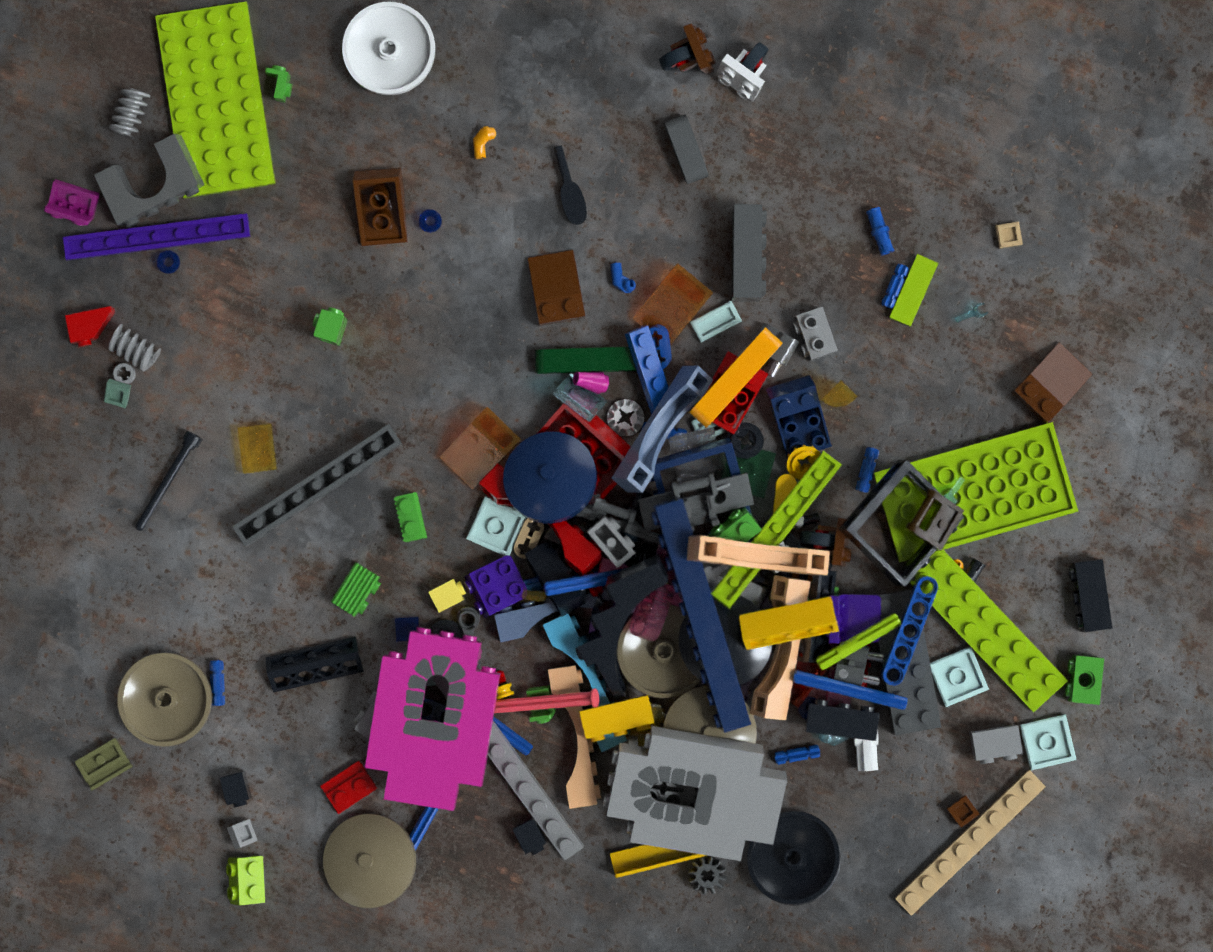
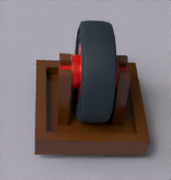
[659,23,716,74]
[800,518,852,567]

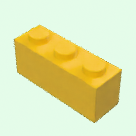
[579,695,654,742]

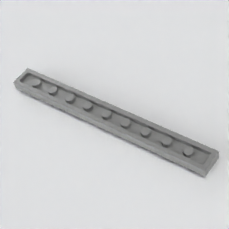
[431,675,585,860]

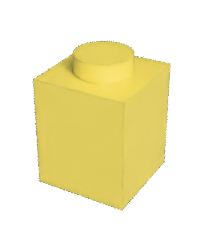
[428,579,466,613]

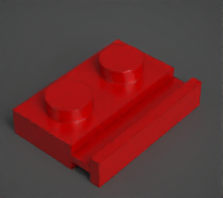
[320,760,378,814]

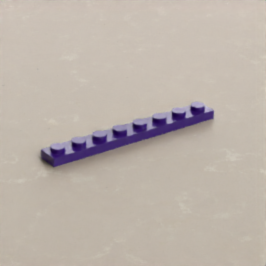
[63,213,251,261]

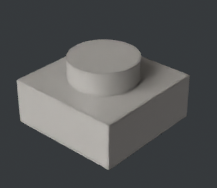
[227,819,258,849]

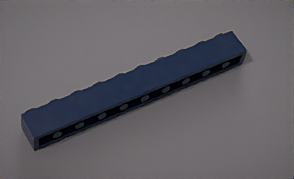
[651,497,751,733]

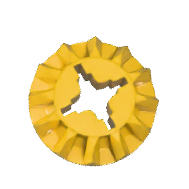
[786,444,821,480]

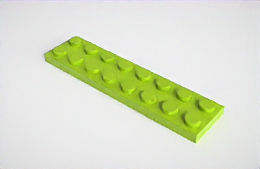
[910,549,1068,712]

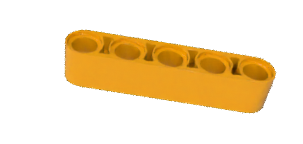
[689,327,783,428]

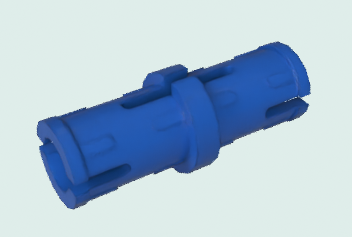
[866,207,895,256]

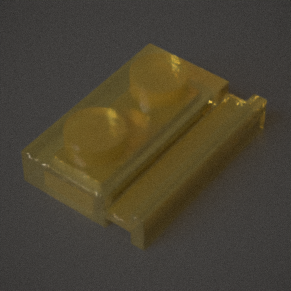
[238,423,278,474]

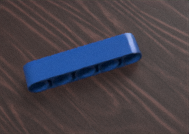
[881,576,938,686]

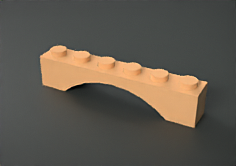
[687,536,830,575]
[750,575,810,720]
[548,665,601,809]

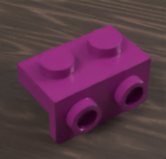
[44,179,100,226]

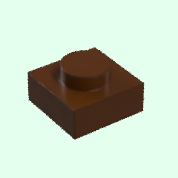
[946,795,979,828]

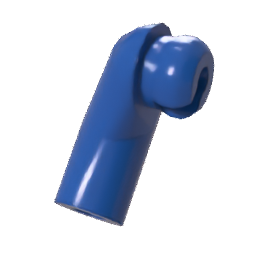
[610,263,636,293]

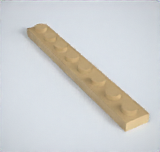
[895,769,1046,916]

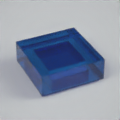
[395,617,419,641]

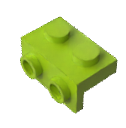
[226,856,265,905]

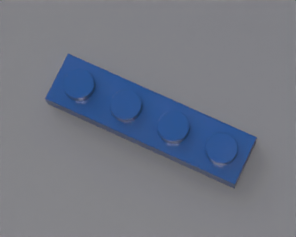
[625,325,669,415]

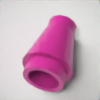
[573,371,609,394]

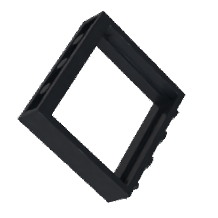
[838,460,964,587]

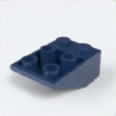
[766,375,832,459]

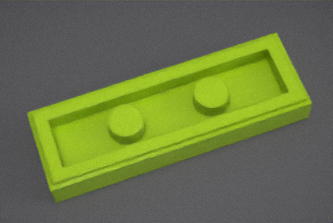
[889,254,938,327]

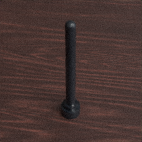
[136,430,203,531]

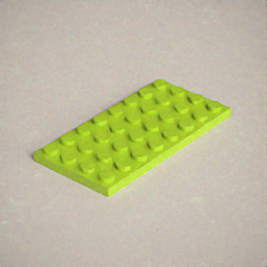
[155,1,276,199]
[874,422,1078,562]

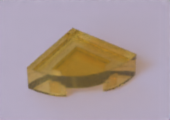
[522,590,546,602]

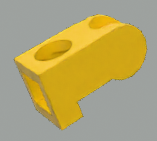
[772,474,797,515]

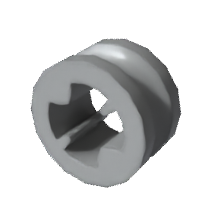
[113,363,136,384]

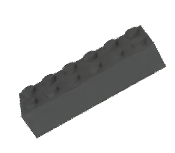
[876,589,941,735]

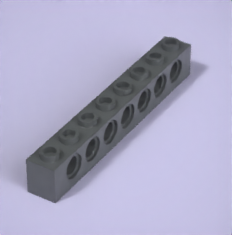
[232,424,403,547]

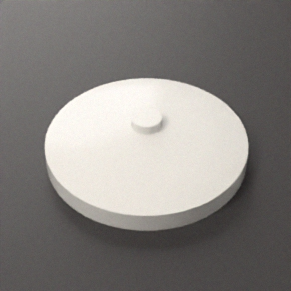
[342,2,436,95]

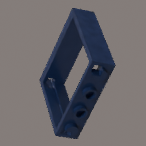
[650,438,752,537]

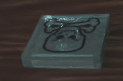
[553,373,607,422]

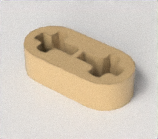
[514,519,544,559]

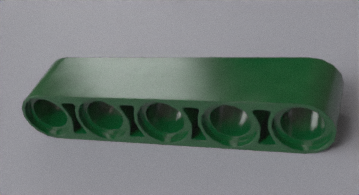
[534,347,637,374]

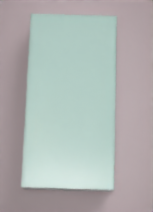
[690,301,742,343]

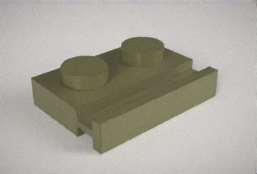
[75,738,133,791]

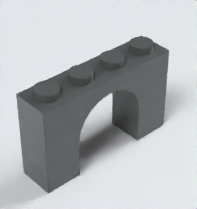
[94,134,205,228]

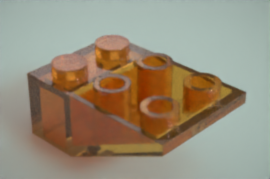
[633,263,713,346]
[440,406,521,490]

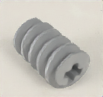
[109,88,151,139]
[109,324,161,372]

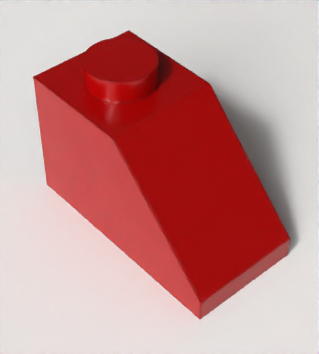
[65,306,115,347]

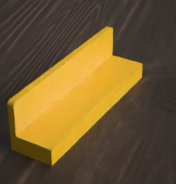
[739,597,839,650]
[610,845,706,878]

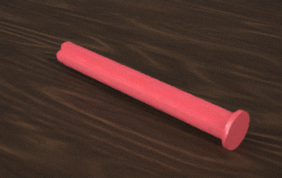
[494,688,599,713]

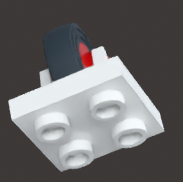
[716,42,768,102]

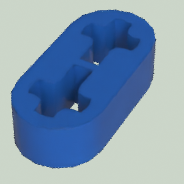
[649,324,672,369]

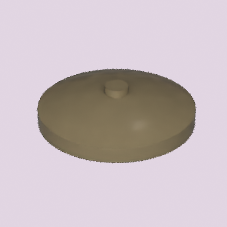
[617,604,701,698]
[118,653,212,747]
[663,686,757,744]
[323,814,416,908]

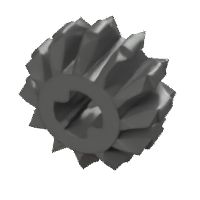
[688,856,727,895]

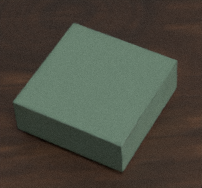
[103,379,131,408]

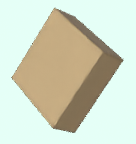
[995,222,1023,249]

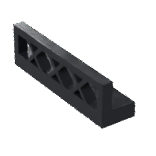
[797,570,837,663]
[265,636,364,693]

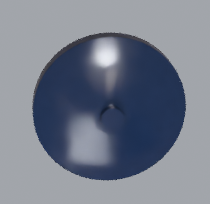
[503,432,597,524]

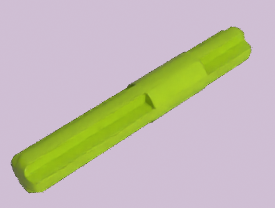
[816,613,901,670]

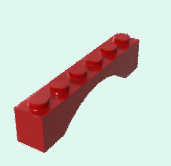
[479,464,602,576]

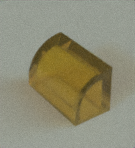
[820,380,858,409]

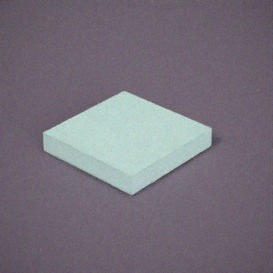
[466,497,526,556]
[930,646,989,707]
[1020,714,1077,770]

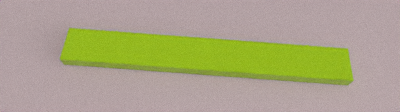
[711,451,842,609]

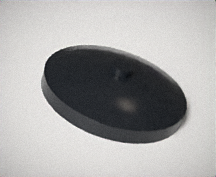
[679,596,772,685]
[747,811,841,906]

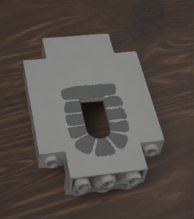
[603,726,787,861]

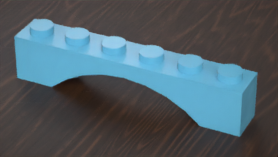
[543,613,629,752]

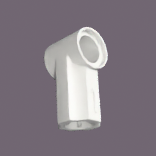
[853,730,878,771]

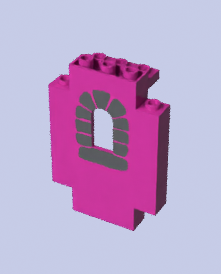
[365,627,501,811]

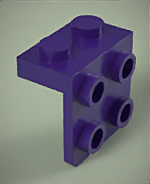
[464,555,529,618]
[826,594,881,643]

